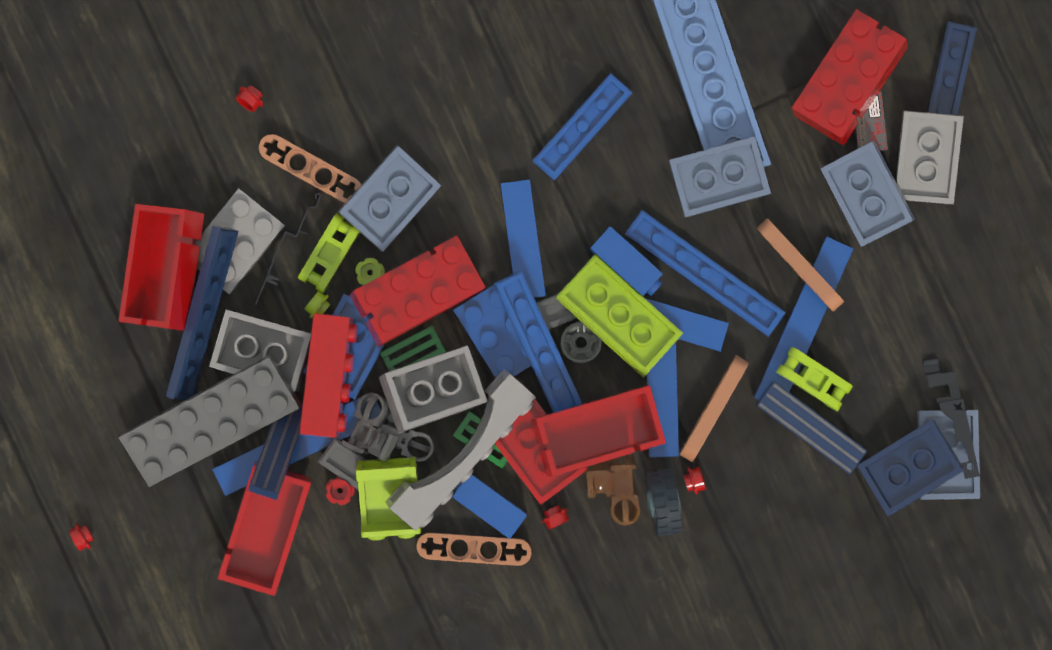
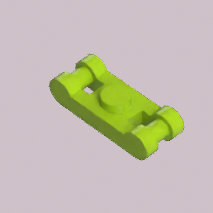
[298,213,360,293]
[776,347,853,411]

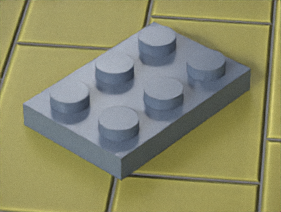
[669,136,771,218]
[821,141,915,247]
[338,146,441,251]
[917,410,980,500]

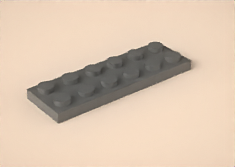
[118,354,302,487]

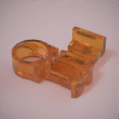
[586,464,640,526]

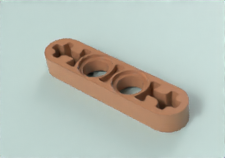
[259,134,361,203]
[756,218,844,312]
[679,355,749,462]
[416,532,532,566]

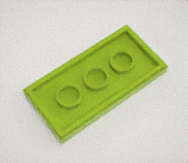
[556,254,683,377]

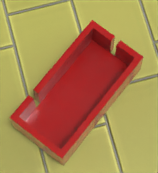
[792,9,908,146]
[118,204,204,331]
[350,236,486,347]
[300,313,358,438]
[531,386,666,477]
[218,460,312,596]

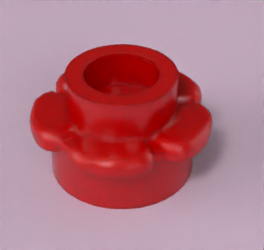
[236,85,263,112]
[683,467,706,495]
[326,476,355,505]
[541,505,570,530]
[68,523,94,551]

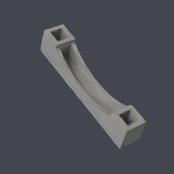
[385,369,535,531]

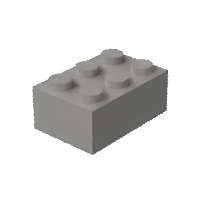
[209,310,311,391]
[379,346,488,433]

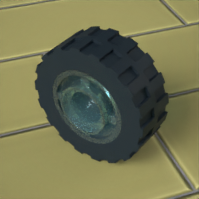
[646,468,682,537]

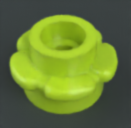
[355,258,385,285]
[304,291,330,318]

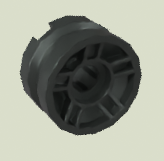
[560,322,602,363]

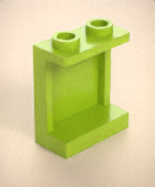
[356,457,421,540]

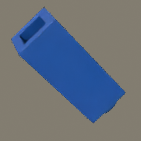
[590,226,663,296]
[453,474,527,539]

